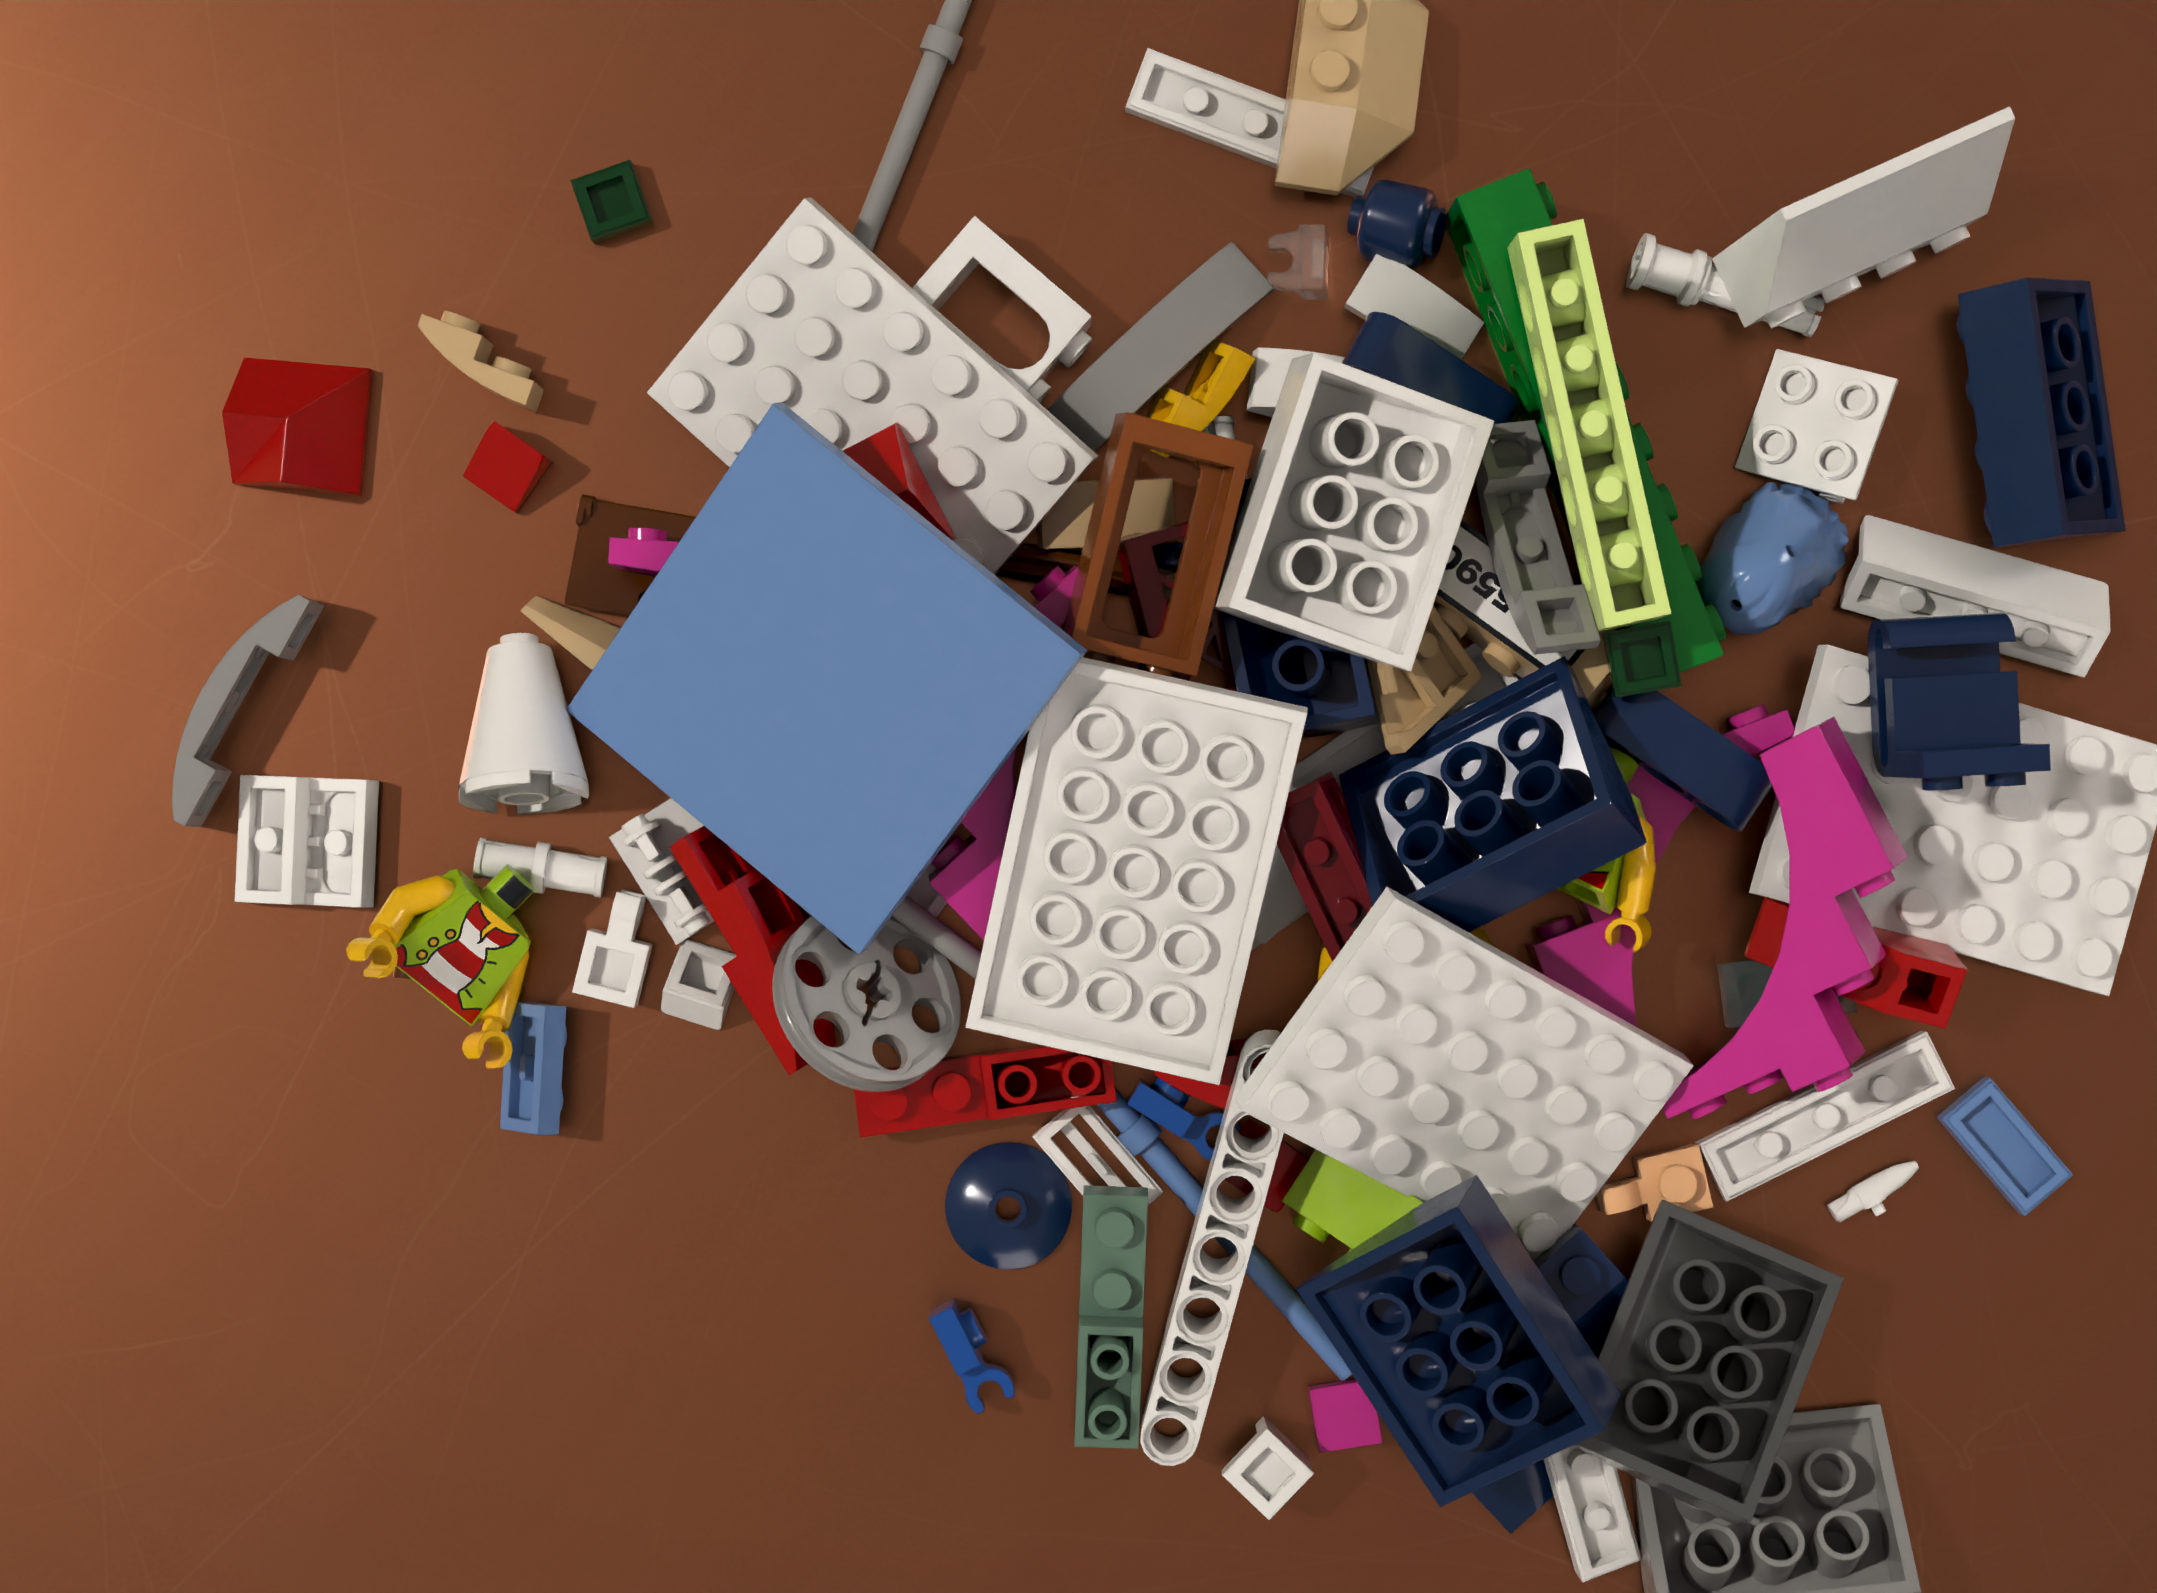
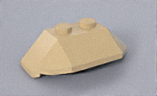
[1274,0,1429,196]

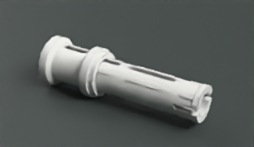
[1626,233,1825,337]

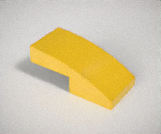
[1146,340,1255,458]

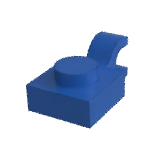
[1126,1077,1240,1161]
[929,1298,1015,1414]

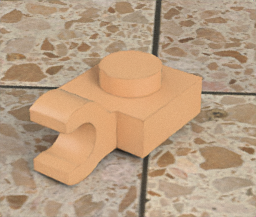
[1595,1143,1713,1222]

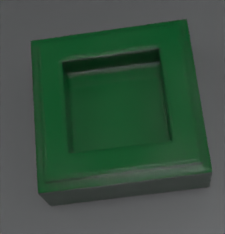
[570,160,654,244]
[1603,621,1682,698]

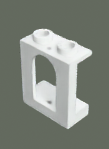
[912,216,1093,403]

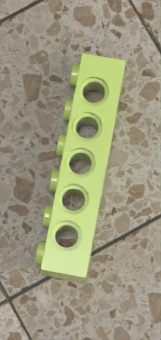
[1507,219,1671,632]

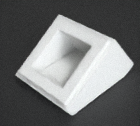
[661,939,736,1030]

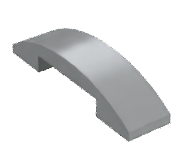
[1047,241,1274,453]
[1475,420,1601,655]
[172,595,324,827]

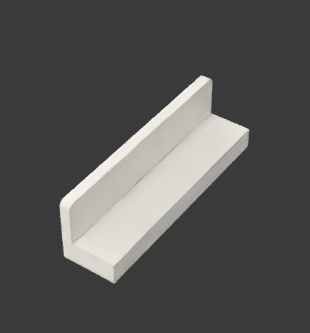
[1840,515,2111,678]

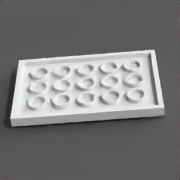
[647,197,1098,575]
[1749,644,2157,996]
[965,657,1308,1085]
[1235,887,1693,1260]

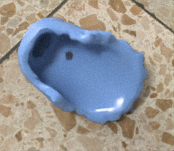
[1698,482,1849,635]

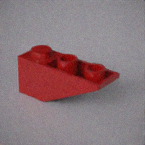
[1744,897,1968,1029]

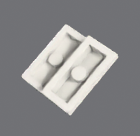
[235,775,379,907]

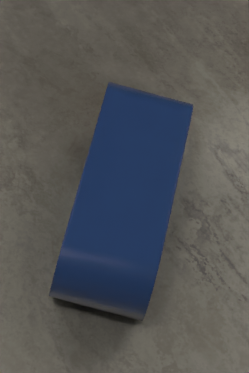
[1342,311,1523,424]
[1594,687,1772,832]

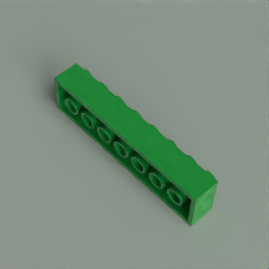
[1445,168,1726,673]

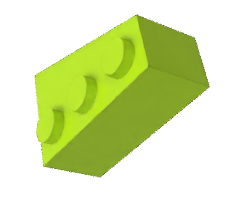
[1282,1149,1424,1253]

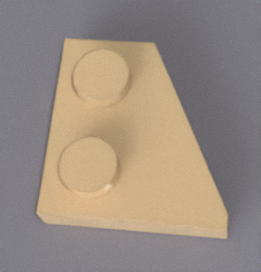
[1366,605,1483,755]

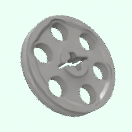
[772,916,961,1092]

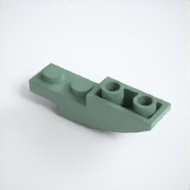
[1074,1185,1148,1449]

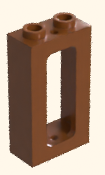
[1063,412,1253,678]

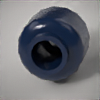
[1348,180,1447,270]

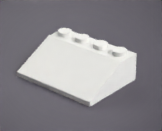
[1712,106,2015,329]
[1213,353,1494,672]

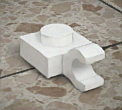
[572,889,653,1008]

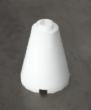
[458,633,589,814]

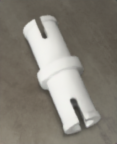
[473,837,608,898]

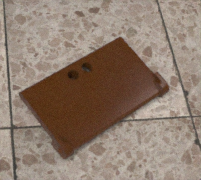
[565,494,696,616]

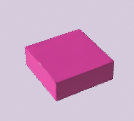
[1308,1379,1382,1453]

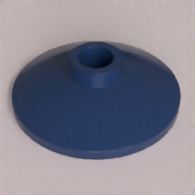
[945,1142,1072,1270]

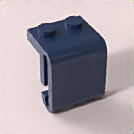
[1868,613,2051,791]

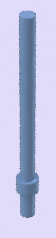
[1097,1088,1352,1381]

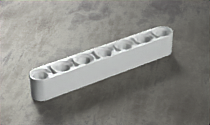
[1140,1029,1284,1466]

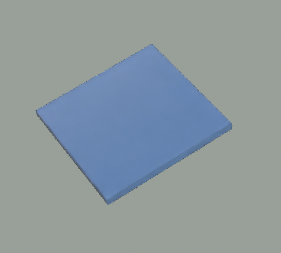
[566,402,1088,955]

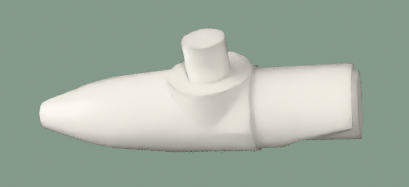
[1827,1161,1919,1223]

